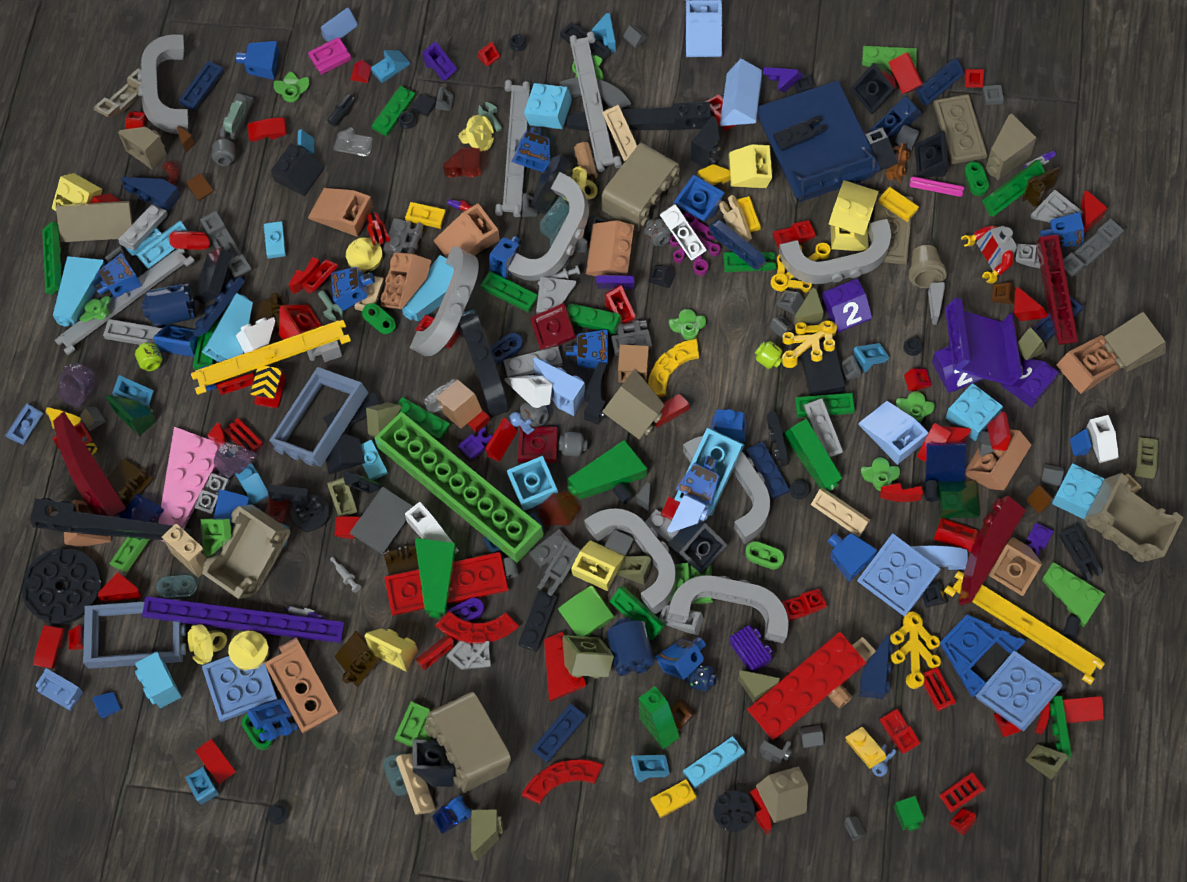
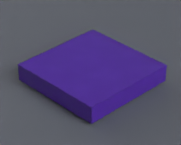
[596,275,635,289]

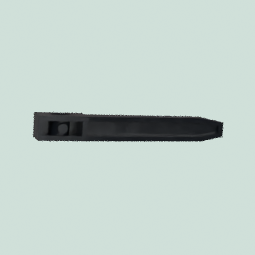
[567,101,711,131]
[30,497,192,540]

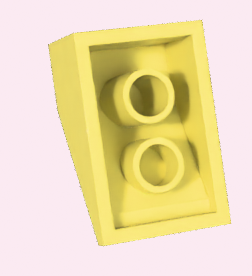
[829,180,879,235]
[365,628,418,672]

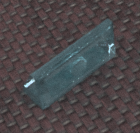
[539,197,569,238]

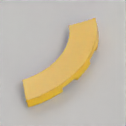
[648,339,699,397]

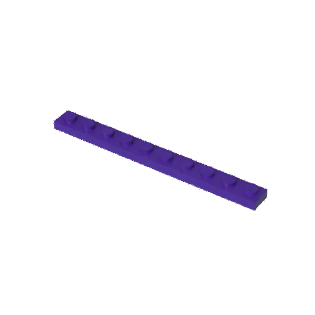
[142,596,344,643]

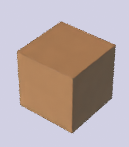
[618,345,649,383]
[436,379,482,428]

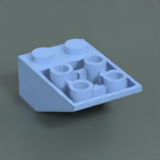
[686,0,722,57]
[533,357,585,416]
[858,401,928,465]

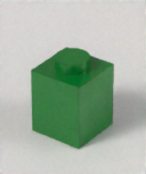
[894,796,924,831]

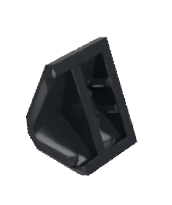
[326,433,365,475]

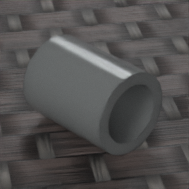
[502,557,519,579]

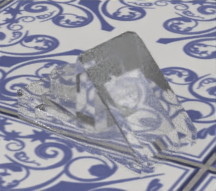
[333,128,373,156]

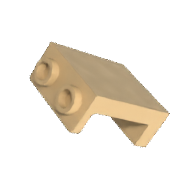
[162,524,207,577]

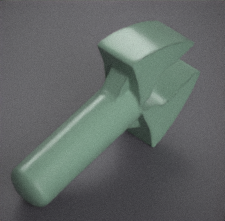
[478,102,502,132]
[318,290,343,321]

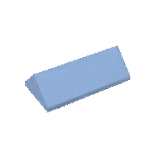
[720,59,762,126]

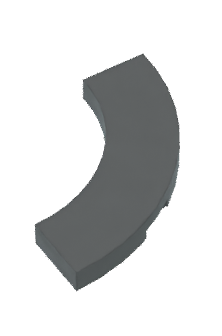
[559,78,631,110]

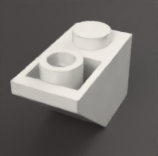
[235,317,275,354]
[1086,415,1119,463]

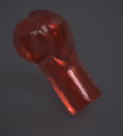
[162,161,179,185]

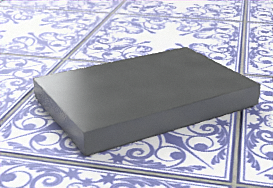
[350,487,413,555]

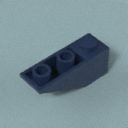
[866,96,922,139]
[121,177,181,212]
[859,635,893,699]

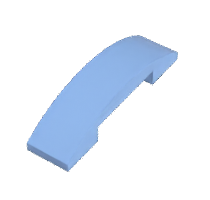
[912,546,968,570]

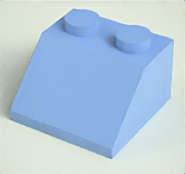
[667,495,711,532]

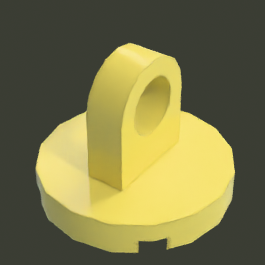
[458,115,494,151]
[563,166,598,201]
[346,238,383,273]
[188,624,227,665]
[228,631,269,670]

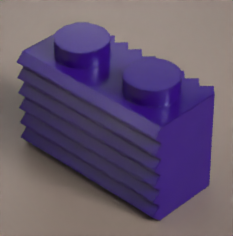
[729,625,773,673]

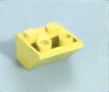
[729,145,772,188]
[52,173,102,211]
[831,225,869,251]
[571,541,625,591]

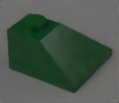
[106,395,156,437]
[937,480,979,519]

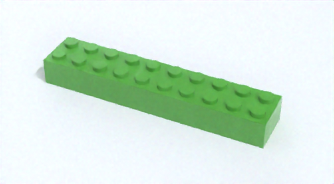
[375,412,544,563]

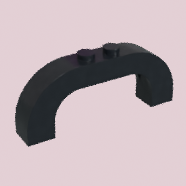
[458,309,508,418]

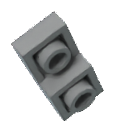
[1016,244,1040,268]
[194,473,230,514]

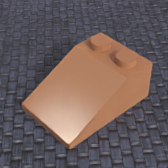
[1057,335,1120,394]

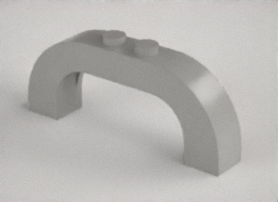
[137,35,188,134]
[508,172,589,281]
[779,219,891,284]
[410,247,478,356]
[683,436,770,544]
[584,509,676,615]
[666,576,788,643]

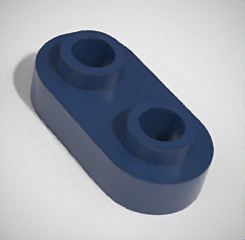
[489,333,523,364]

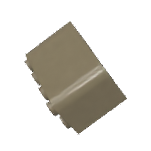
[602,143,680,232]
[1085,473,1183,562]
[202,505,290,599]
[424,692,511,793]

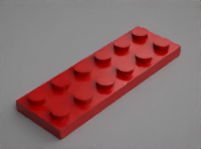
[384,552,508,616]
[747,632,867,742]

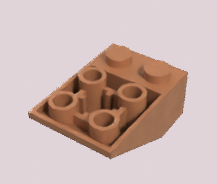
[308,188,373,237]
[434,204,500,259]
[380,253,431,309]

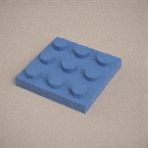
[857,533,941,616]
[976,651,1063,732]
[202,656,278,722]

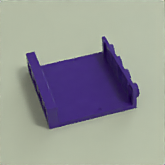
[945,297,1022,386]

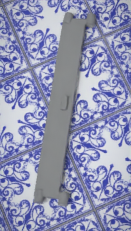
[570,32,622,172]
[495,80,530,217]
[55,249,195,355]

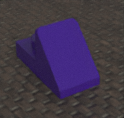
[422,41,457,81]
[763,67,803,93]

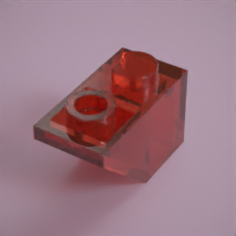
[443,148,481,178]

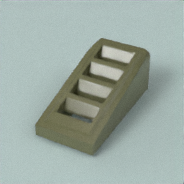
[1135,437,1158,479]

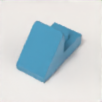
[591,13,616,53]
[371,50,410,83]
[854,343,889,373]
[113,375,154,406]
[235,463,269,505]
[631,755,670,782]
[185,767,219,805]

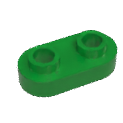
[964,162,989,196]
[362,303,395,335]
[242,714,273,750]

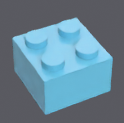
[524,83,572,129]
[945,383,1003,442]
[507,456,559,511]
[1052,463,1104,520]
[135,652,181,708]

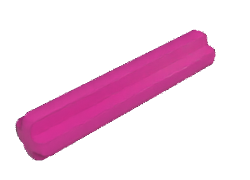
[909,176,964,197]

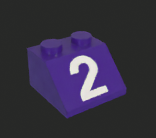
[822,279,872,333]
[932,346,983,394]
[1001,358,1059,408]

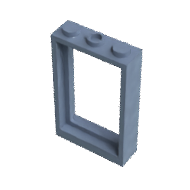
[269,367,368,467]
[83,599,186,669]

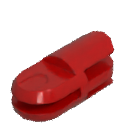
[367,212,390,246]
[169,231,209,250]

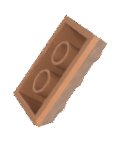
[586,220,634,277]
[964,430,1031,491]

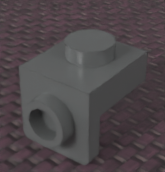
[759,741,793,765]

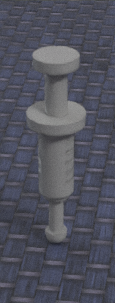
[538,265,580,285]
[330,557,361,593]

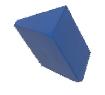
[1070,429,1092,456]
[92,692,121,719]

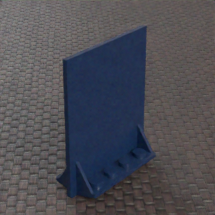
[757,80,881,202]

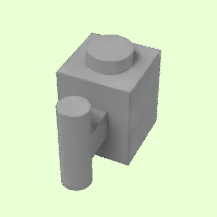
[307,340,342,362]

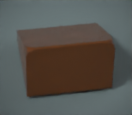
[177,126,195,153]
[187,173,214,201]
[992,282,1016,304]
[1027,485,1053,514]
[670,700,696,730]

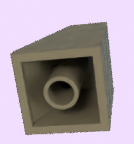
[986,113,1036,180]
[1103,312,1166,372]
[602,369,665,439]

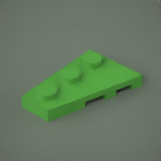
[862,46,917,73]
[1042,562,1105,628]

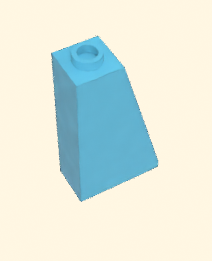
[402,255,454,322]
[53,256,106,326]
[202,293,253,362]

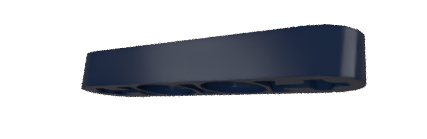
[709,220,766,270]

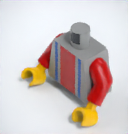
[961,225,1017,284]

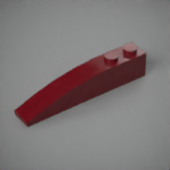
[1036,235,1078,345]
[53,412,126,517]
[959,496,1026,605]

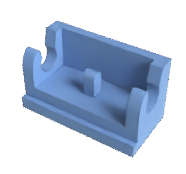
[36,668,83,711]

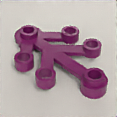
[669,212,720,276]

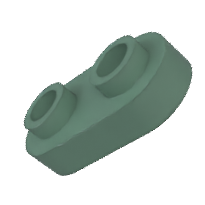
[223,100,246,134]

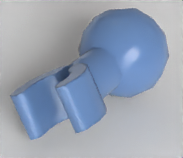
[509,412,534,434]
[872,745,896,777]

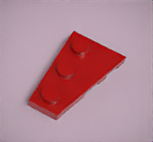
[544,632,586,702]

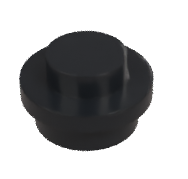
[509,34,527,51]
[398,111,416,129]
[903,337,922,356]
[790,481,809,500]
[267,804,288,825]

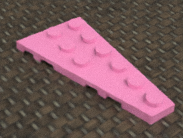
[158,427,226,542]

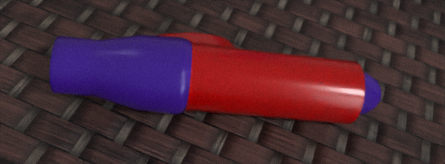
[447,199,473,211]

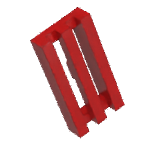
[223,418,263,457]
[922,667,956,712]

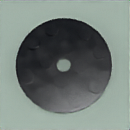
[22,548,102,624]

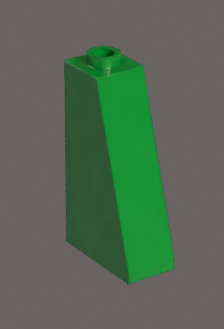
[782,419,842,491]
[567,440,647,500]
[415,538,456,618]
[639,686,680,750]

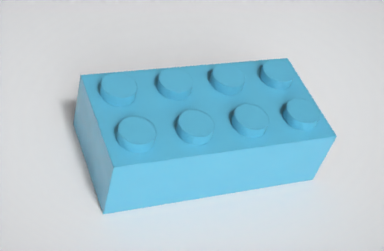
[675,428,745,516]

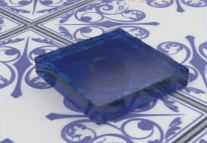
[925,443,966,482]
[118,493,164,541]

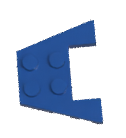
[940,615,1025,697]

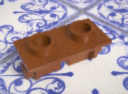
[885,143,910,183]

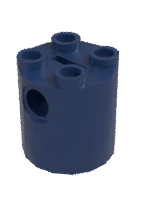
[142,283,195,327]
[606,618,655,676]

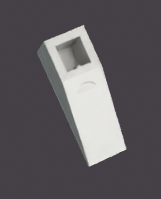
[660,204,706,261]
[505,375,553,408]
[405,502,459,554]

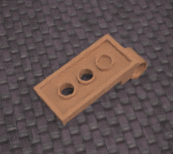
[264,638,338,734]

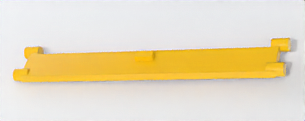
[191,320,351,395]
[944,571,1105,685]

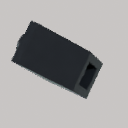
[865,128,898,171]

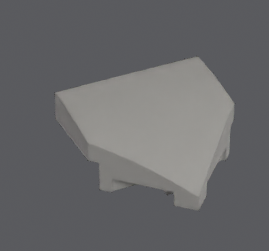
[446,641,491,670]

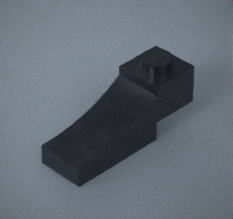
[531,155,574,214]
[584,362,607,425]

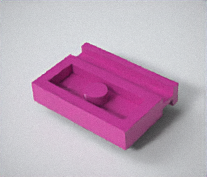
[308,37,352,75]

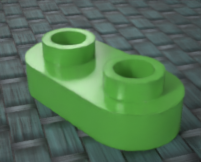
[745,542,784,569]

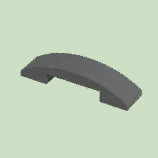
[200,211,252,279]
[1063,219,1124,278]

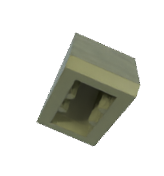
[794,288,823,325]
[1017,327,1046,360]
[366,402,402,437]
[327,477,357,517]
[617,556,651,585]
[738,670,779,703]
[1026,744,1068,780]

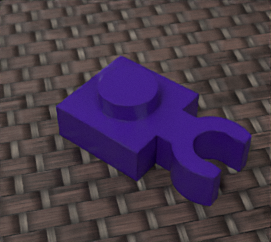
[458,428,492,461]
[1026,523,1054,557]

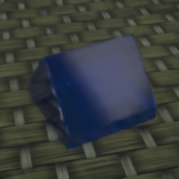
[432,806,458,834]

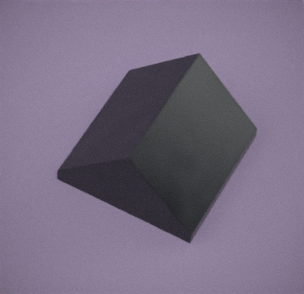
[914,131,948,177]

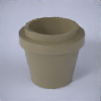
[908,245,947,288]

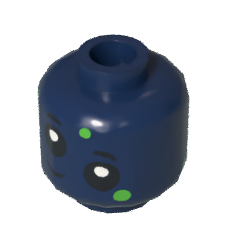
[686,664,717,692]

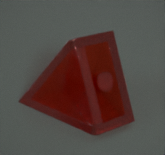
[537,492,580,526]

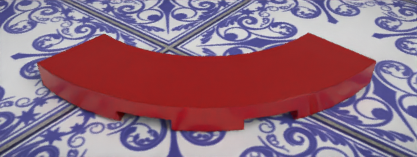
[435,611,519,644]
[521,759,603,804]

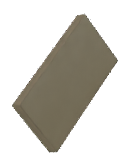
[933,94,987,164]
[871,194,913,265]
[56,201,133,242]

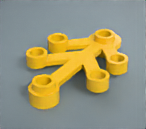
[771,243,831,293]
[782,321,837,368]
[890,612,941,689]

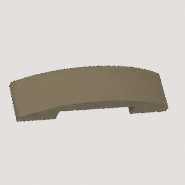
[94,68,141,117]

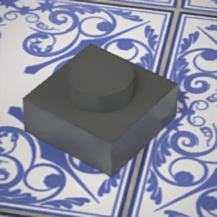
[982,85,1004,105]

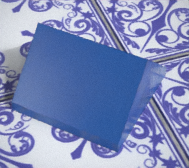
[673,175,724,221]
[154,325,198,357]

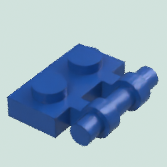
[247,699,297,741]

